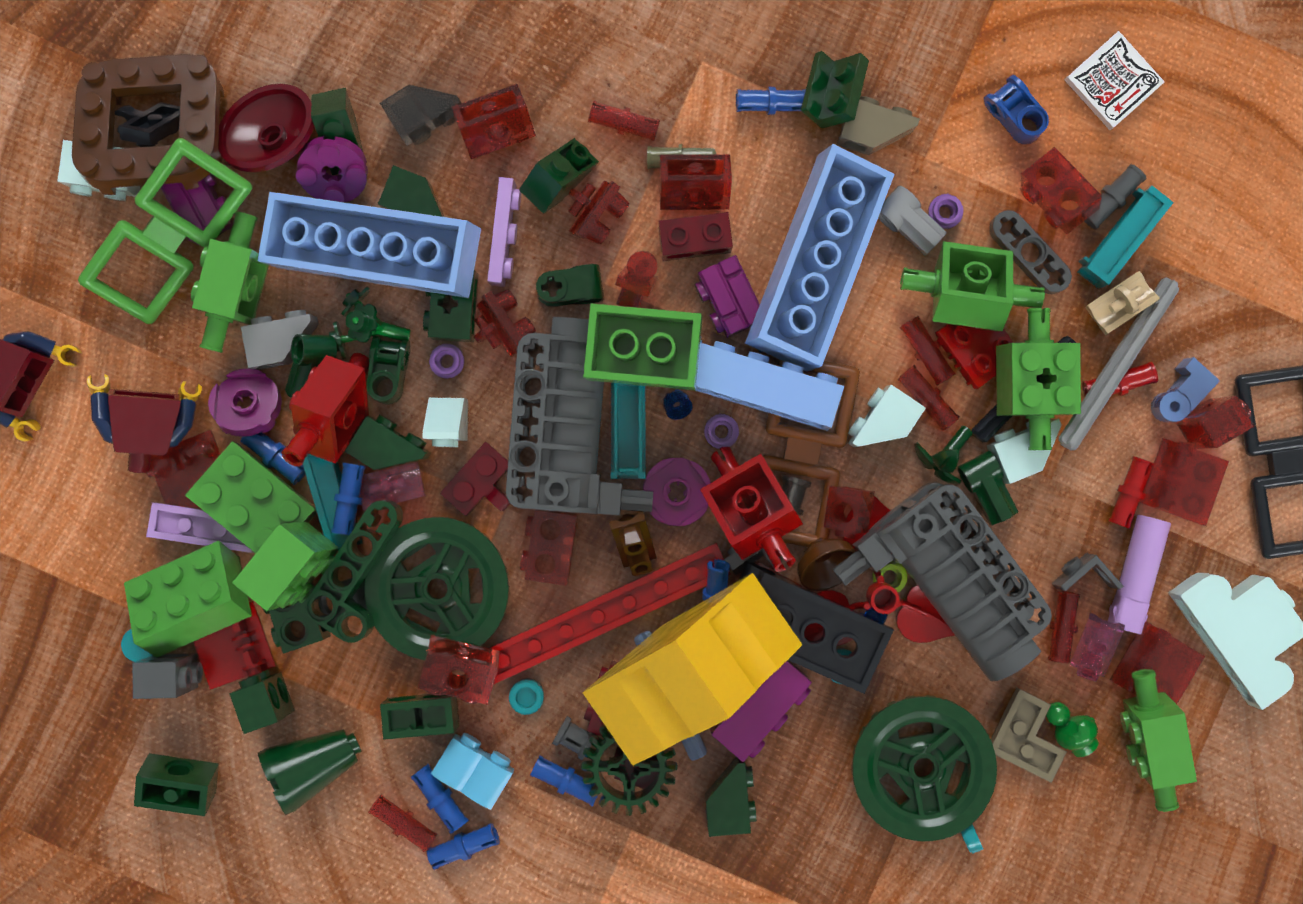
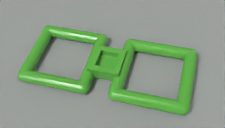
[78,138,252,324]

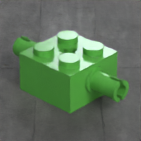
[191,211,269,353]
[900,241,1045,331]
[996,308,1081,450]
[1120,669,1197,812]

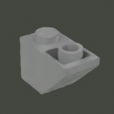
[241,310,318,370]

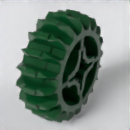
[581,725,678,816]

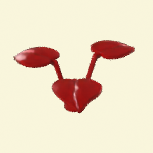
[804,495,955,646]

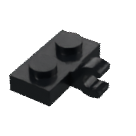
[114,102,180,147]

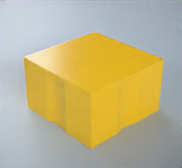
[583,573,802,765]

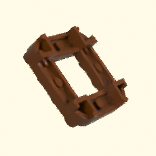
[72,54,224,195]

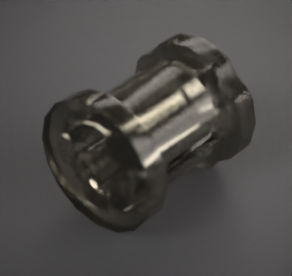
[781,474,812,516]

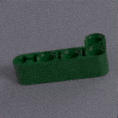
[305,500,403,643]

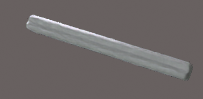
[1059,277,1179,451]

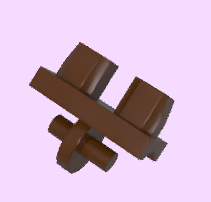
[609,512,657,576]

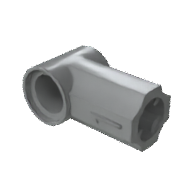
[878,186,947,256]

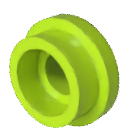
[872,561,907,592]

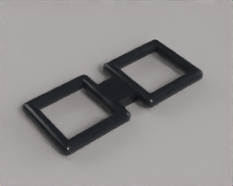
[1235,365,1303,559]

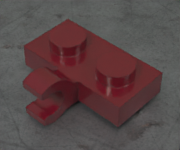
[440,441,511,516]

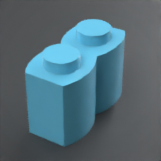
[431,733,514,810]

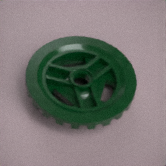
[364,517,510,661]
[851,695,997,842]

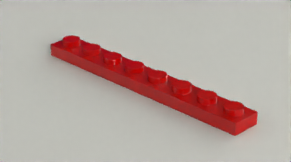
[464,542,731,692]

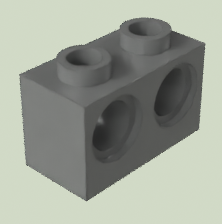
[132,653,203,699]

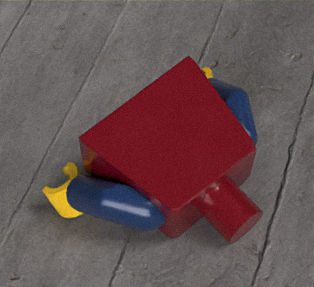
[0,331,82,441]
[87,374,202,473]

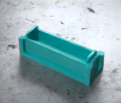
[1077,185,1174,289]
[611,383,646,479]
[303,454,363,551]

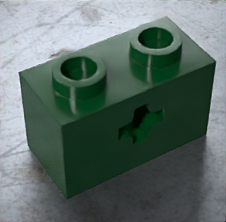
[423,270,479,343]

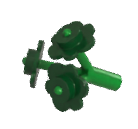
[329,286,410,359]

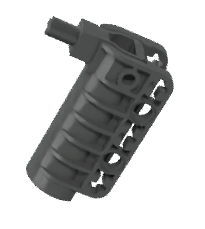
[506,317,653,516]
[832,483,1052,681]

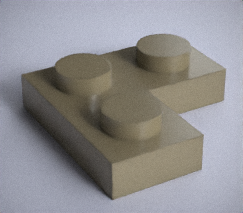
[991,687,1067,783]

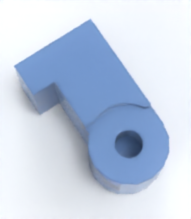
[1151,357,1220,422]

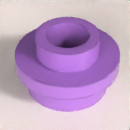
[928,194,963,229]
[429,344,464,379]
[704,414,739,449]

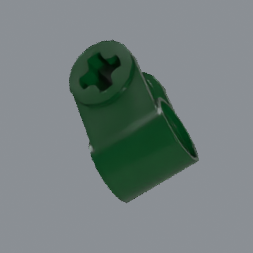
[536,264,604,307]
[366,336,410,405]

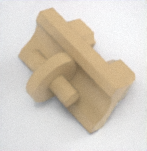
[1085,271,1160,336]

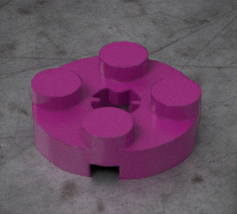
[296,136,368,202]
[208,368,282,437]
[643,458,711,526]

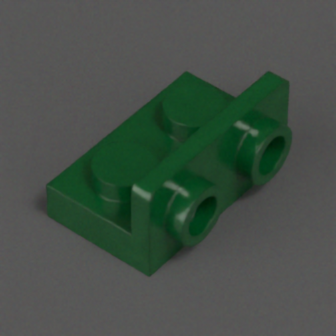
[801,51,869,129]

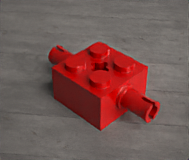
[281,353,369,467]
[700,446,803,572]

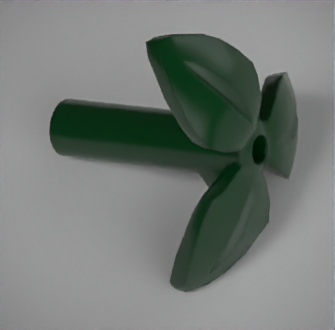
[914,426,973,484]

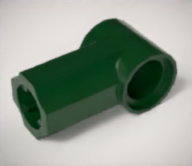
[285,334,337,397]
[957,451,1019,526]

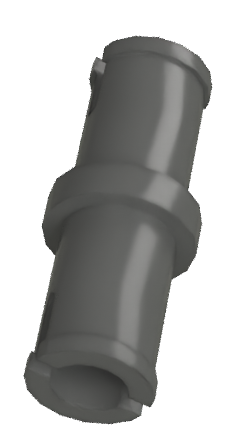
[1080,164,1147,230]

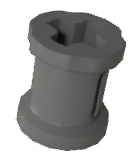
[552,716,597,760]

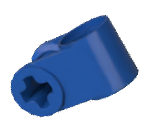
[983,75,1049,145]

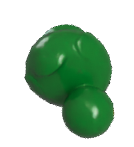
[1046,702,1099,757]

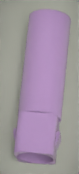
[1107,515,1171,634]

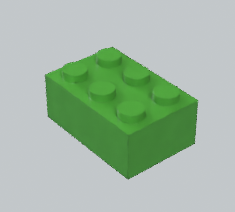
[583,303,702,390]
[185,441,317,553]
[232,522,339,611]
[124,541,252,658]

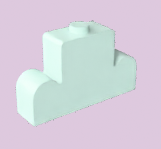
[1168,573,1303,710]

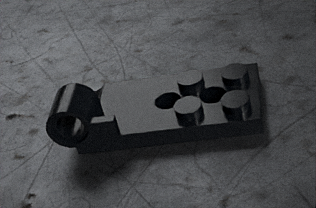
[738,561,894,694]

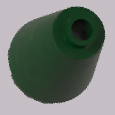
[258,729,362,815]

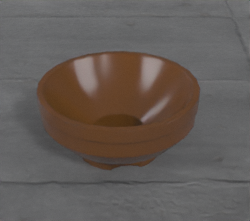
[797,538,856,591]

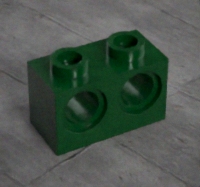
[263,582,331,654]
[229,670,295,734]
[380,691,459,740]

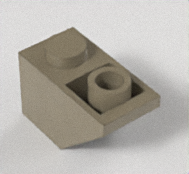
[836,96,920,155]

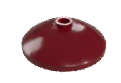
[218,84,314,172]

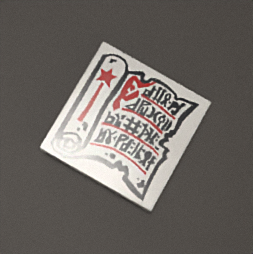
[1064,31,1164,130]

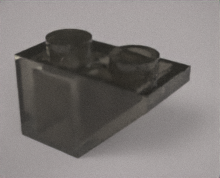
[380,85,465,146]

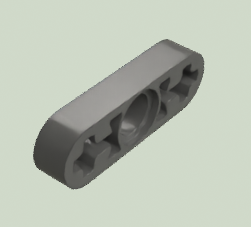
[989,210,1072,294]

